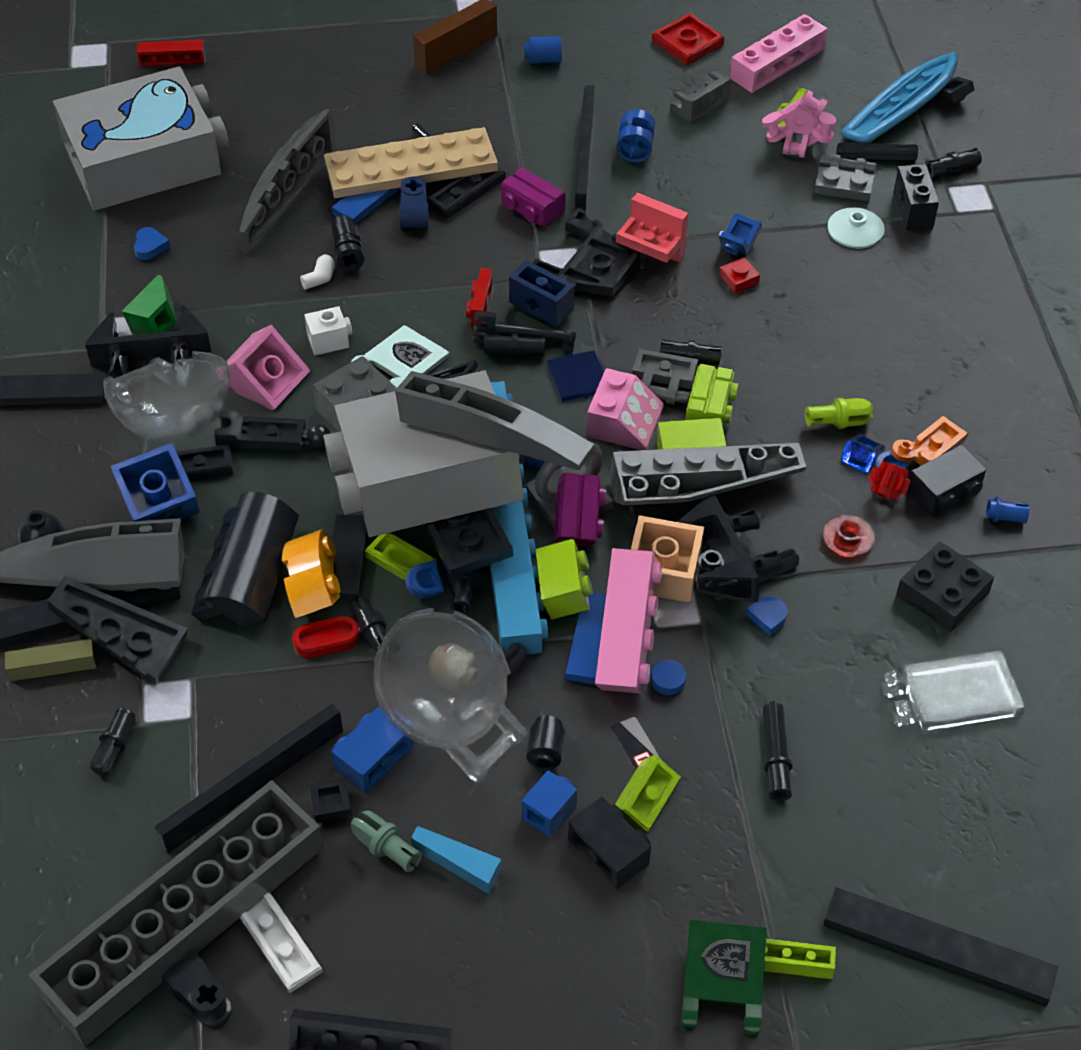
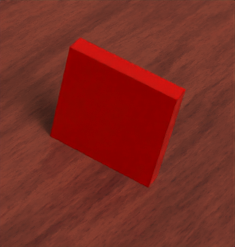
[652,13,725,65]

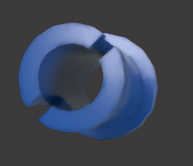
[986,497,1030,524]

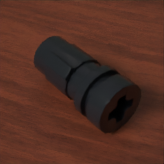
[331,215,365,272]

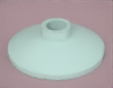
[827,208,885,249]

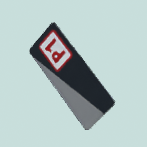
[611,717,661,769]

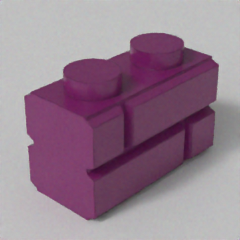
[501,167,566,228]
[553,472,606,547]

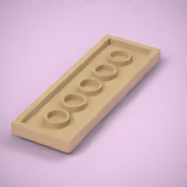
[323,127,498,199]

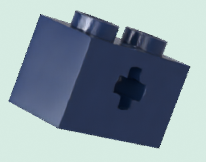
[509,260,574,327]

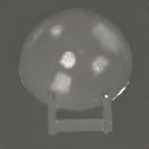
[103,351,230,442]
[372,608,527,782]

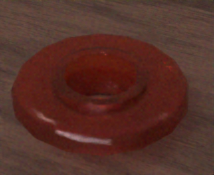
[823,515,875,557]

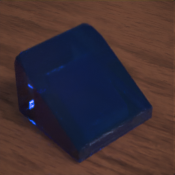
[841,434,886,473]

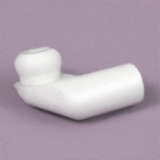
[300,255,335,290]

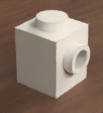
[304,306,352,356]

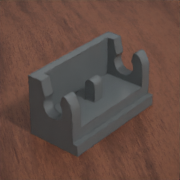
[670,71,731,123]

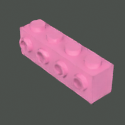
[730,14,828,93]
[595,548,662,694]

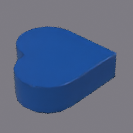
[134,227,170,260]

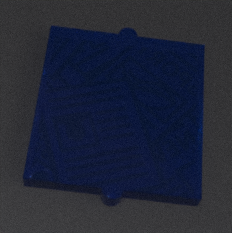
[547,350,604,402]

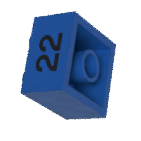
[111,443,200,522]

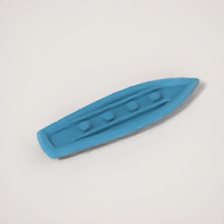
[841,51,959,143]

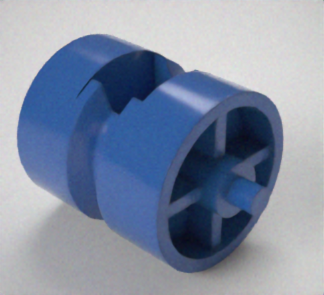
[617,109,656,162]

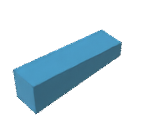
[411,826,502,895]

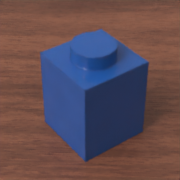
[521,770,577,838]

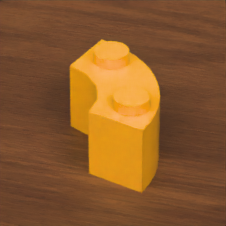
[282,529,341,618]

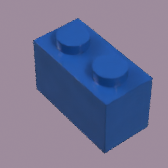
[331,705,414,794]

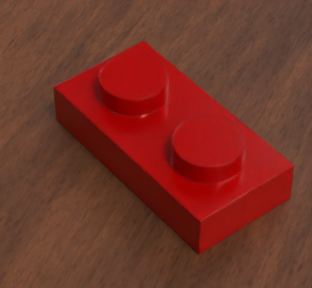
[466,268,493,331]

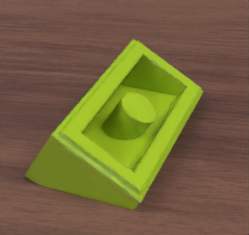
[615,754,681,833]

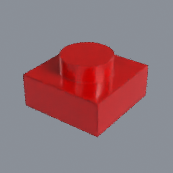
[719,257,760,293]

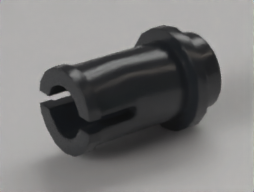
[696,550,725,584]

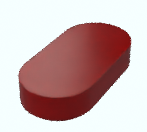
[292,616,360,658]

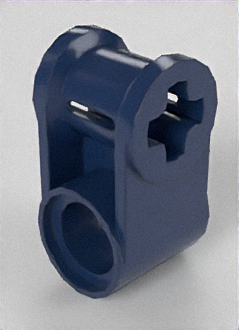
[399,176,428,229]

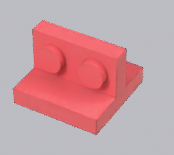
[616,193,688,263]

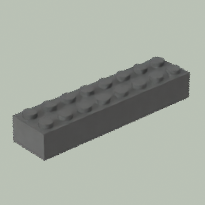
[28,780,324,1047]

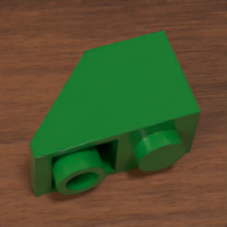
[122,275,176,335]

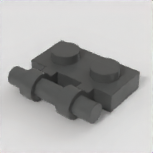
[814,154,876,202]
[632,349,698,405]

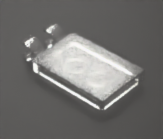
[881,651,1025,731]

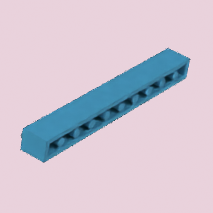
[490,381,548,656]

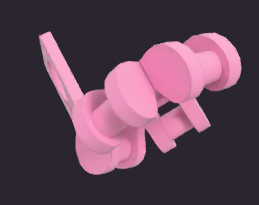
[762,90,836,158]

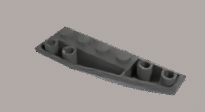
[395,371,594,470]
[608,443,806,505]
[0,519,185,592]

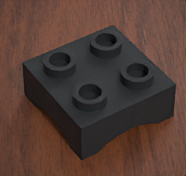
[896,541,994,632]

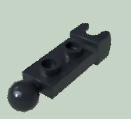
[214,411,331,451]

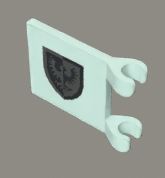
[351,325,450,388]

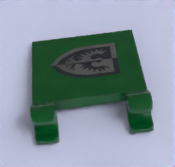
[681,920,767,1035]

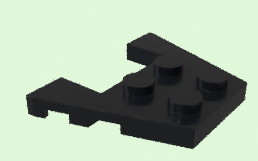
[532,207,641,296]

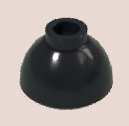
[18,510,65,544]

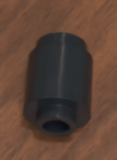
[526,715,565,770]

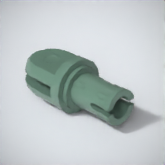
[351,810,422,872]

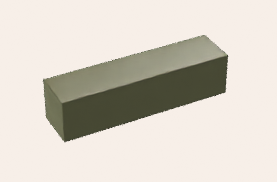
[5,639,97,682]

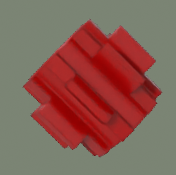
[868,461,911,501]

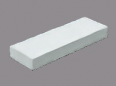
[240,892,323,993]

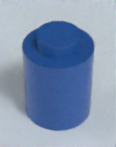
[524,36,562,64]

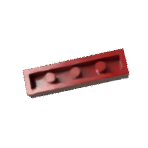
[137,40,205,66]

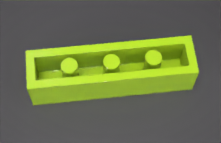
[764,939,836,979]

